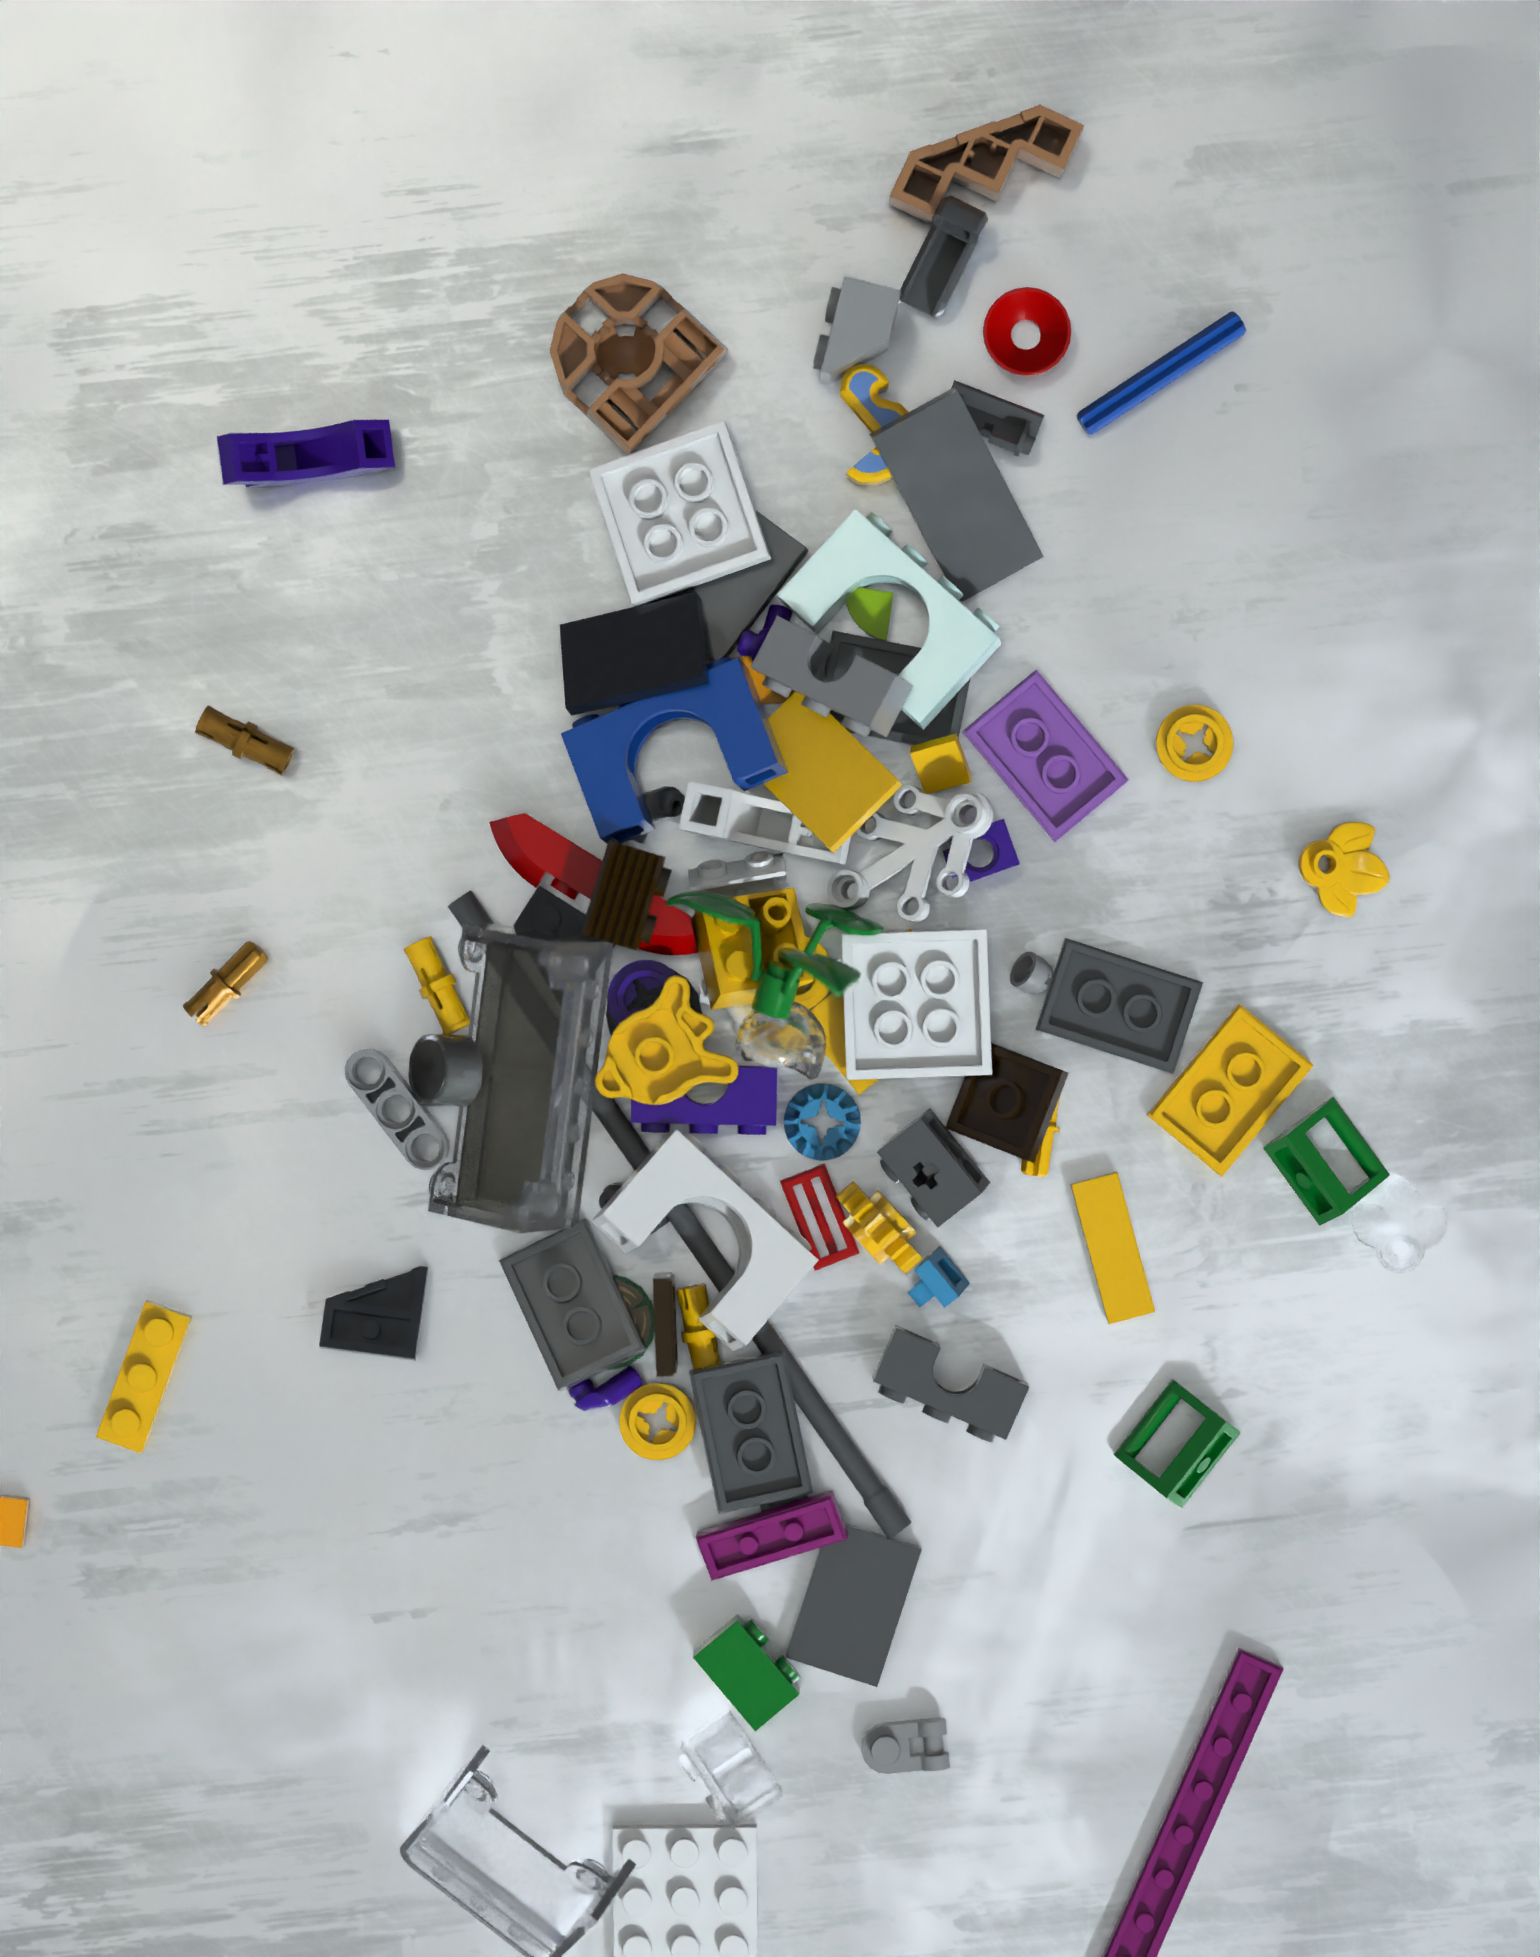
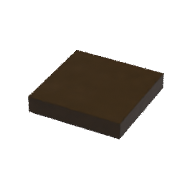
[946,1043,1069,1163]
[653,1272,678,1377]

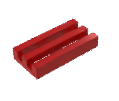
[780,1163,860,1271]

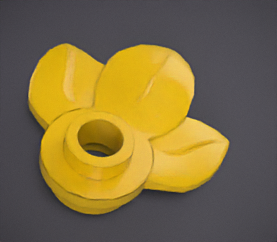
[1298,822,1390,917]

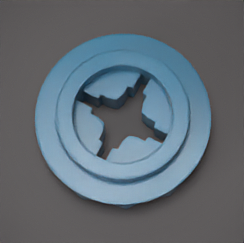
[784,1083,861,1161]

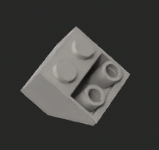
[813,276,901,385]

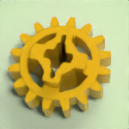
[836,1181,923,1274]

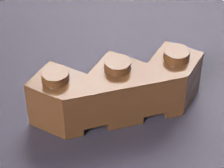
[889,105,1084,224]

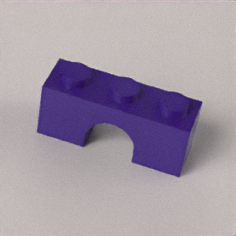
[631,1066,777,1135]

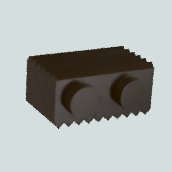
[580,840,672,951]

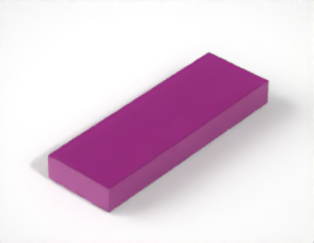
[695,1490,849,1580]

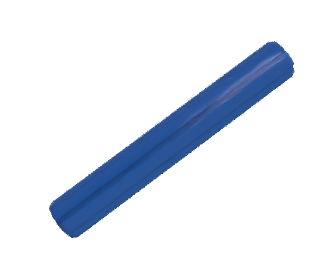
[1077,311,1246,435]

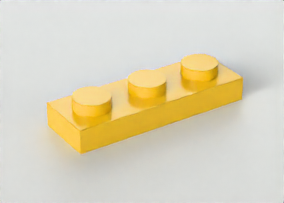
[96,1300,193,1453]

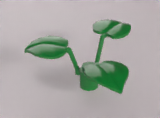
[666,891,884,1019]

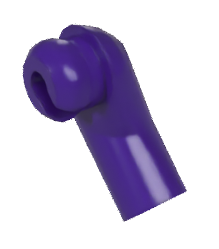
[568,1366,643,1411]

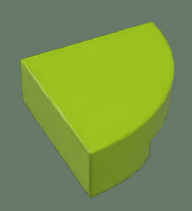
[846,587,893,641]

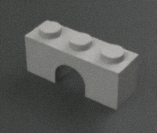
[750,616,913,738]

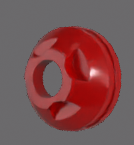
[983,287,1071,376]

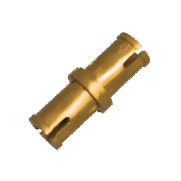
[195,705,295,776]

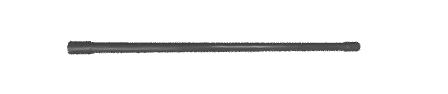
[447,890,911,1539]

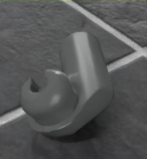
[631,786,685,845]

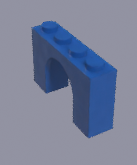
[561,657,788,844]

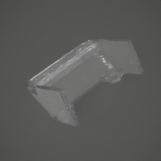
[400,1745,636,1957]

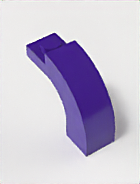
[217,420,395,487]

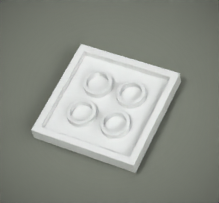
[588,421,772,607]
[841,929,992,1080]
[612,1824,758,1957]

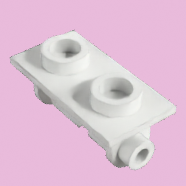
[688,851,789,897]

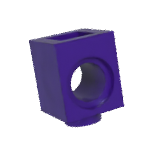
[942,819,1020,882]

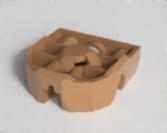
[550,273,728,455]

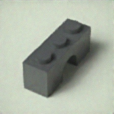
[872,1325,1029,1443]

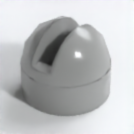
[1010,952,1053,994]

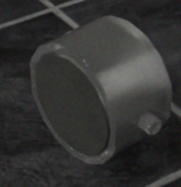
[408,1034,483,1107]

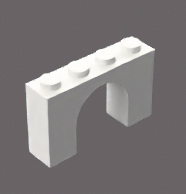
[591,1129,818,1351]

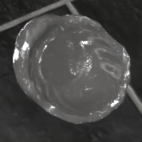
[735,1001,826,1080]

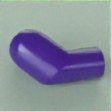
[737,604,792,661]

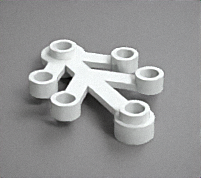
[827,785,993,922]

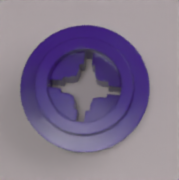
[607,960,676,1025]

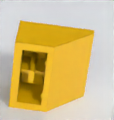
[692,887,814,1010]

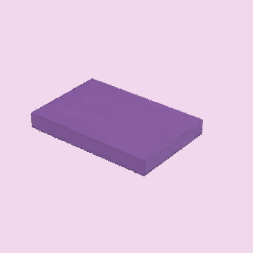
[962,669,1129,842]

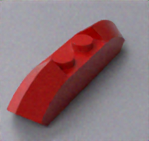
[489,813,699,955]

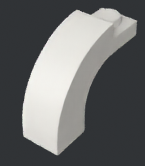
[678,781,851,865]

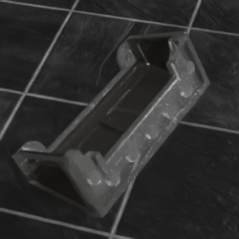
[428,924,613,1233]

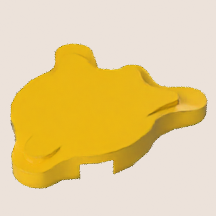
[595,975,738,1105]

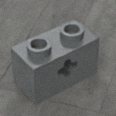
[877,1108,990,1228]

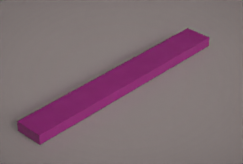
[1102,1647,1284,1957]

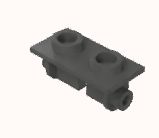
[951,380,1045,457]

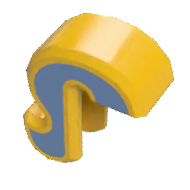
[840,364,908,486]

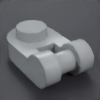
[861,1718,950,1774]

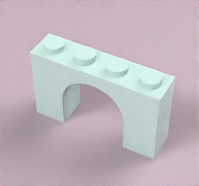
[777,509,1001,730]

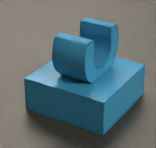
[907,1246,970,1308]

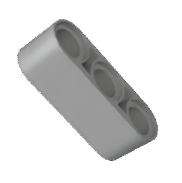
[345,1049,450,1170]

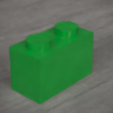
[693,1614,801,1732]

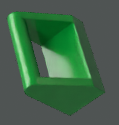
[1263,1097,1390,1226]
[1113,1379,1241,1508]

